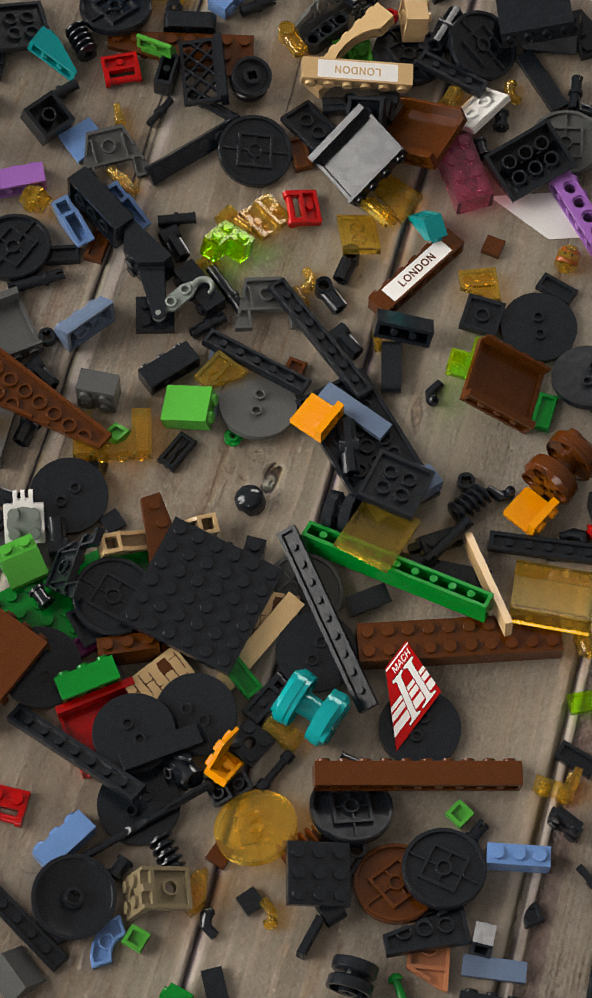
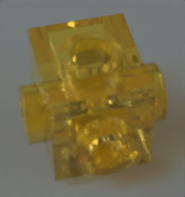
[18,185,53,214]

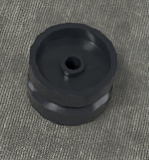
[229,56,272,102]
[321,490,362,537]
[326,954,379,998]

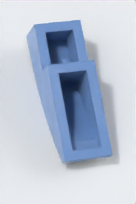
[108,180,151,229]
[50,195,95,248]

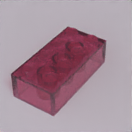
[438,132,494,215]

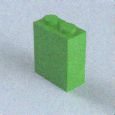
[160,385,218,430]

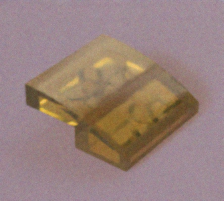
[238,193,289,241]

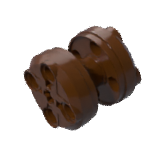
[522,428,592,505]

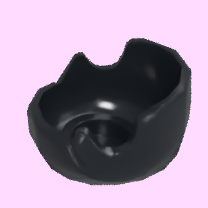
[234,485,266,516]

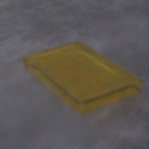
[336,214,381,254]

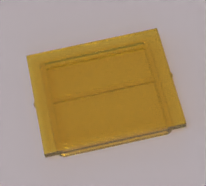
[333,501,421,573]

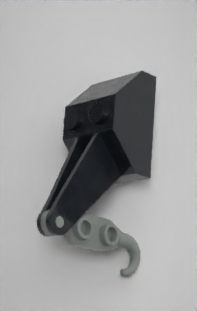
[123,220,215,323]

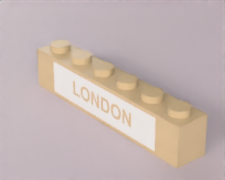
[300,56,413,93]

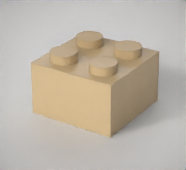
[398,0,432,42]

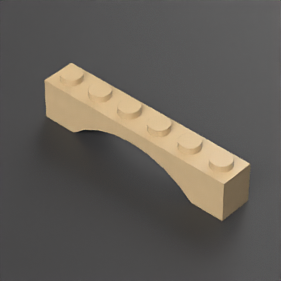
[303,2,395,99]
[97,512,220,559]

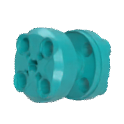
[271,669,351,747]

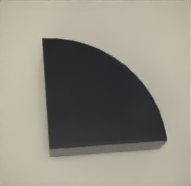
[523,901,545,930]

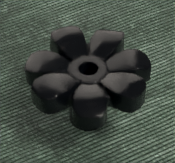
[351,0,373,20]

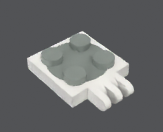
[3,489,46,544]

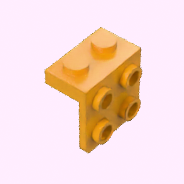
[503,487,560,536]
[203,727,244,787]

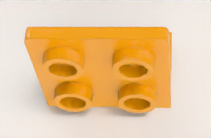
[290,393,344,443]

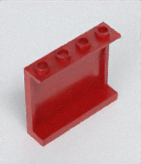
[55,676,135,779]

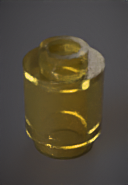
[572,627,592,659]

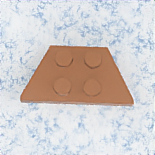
[406,923,451,993]

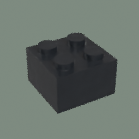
[20,90,75,146]

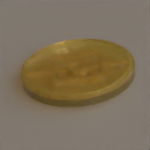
[214,790,298,866]

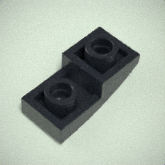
[345,583,392,617]
[207,770,255,808]

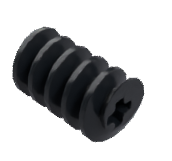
[65,20,98,62]
[447,484,492,523]
[149,831,186,866]

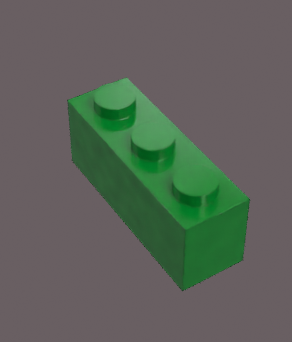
[54,655,122,703]

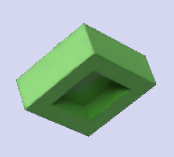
[106,422,131,446]
[444,799,475,830]
[121,923,151,954]

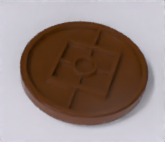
[354,843,431,925]

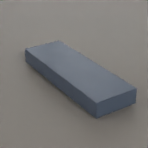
[461,954,528,985]

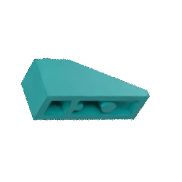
[27,26,77,81]
[408,210,448,243]

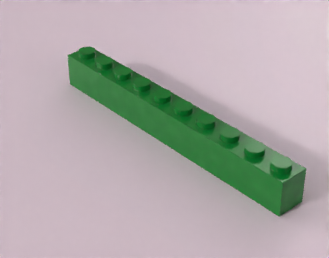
[301,520,494,623]

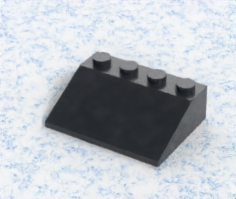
[483,118,577,203]

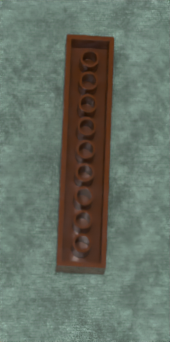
[355,612,564,670]

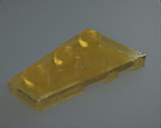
[373,175,423,224]

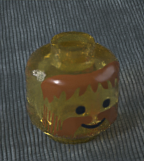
[554,245,581,274]

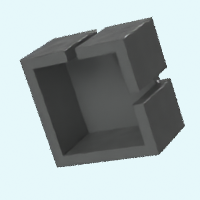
[75,368,121,413]

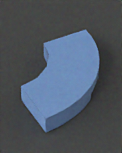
[90,915,126,970]

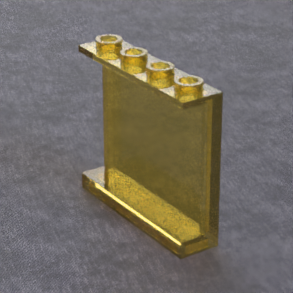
[509,559,592,636]

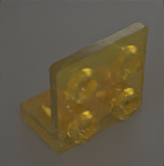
[532,766,583,804]

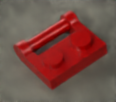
[100,51,142,88]
[282,190,322,228]
[0,785,31,828]

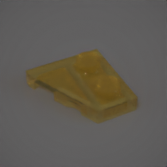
[457,267,501,302]
[194,350,248,389]

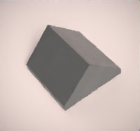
[0,945,46,998]

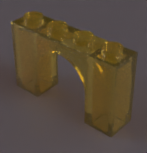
[73,408,153,463]

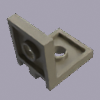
[121,865,193,922]

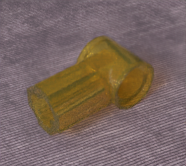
[277,21,308,58]
[437,85,464,106]
[214,205,253,241]
[262,715,305,753]

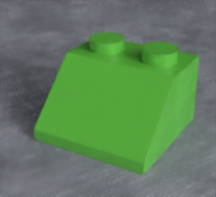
[0,533,49,591]

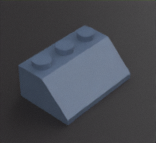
[54,296,115,353]

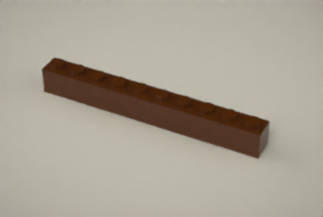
[312,758,523,791]

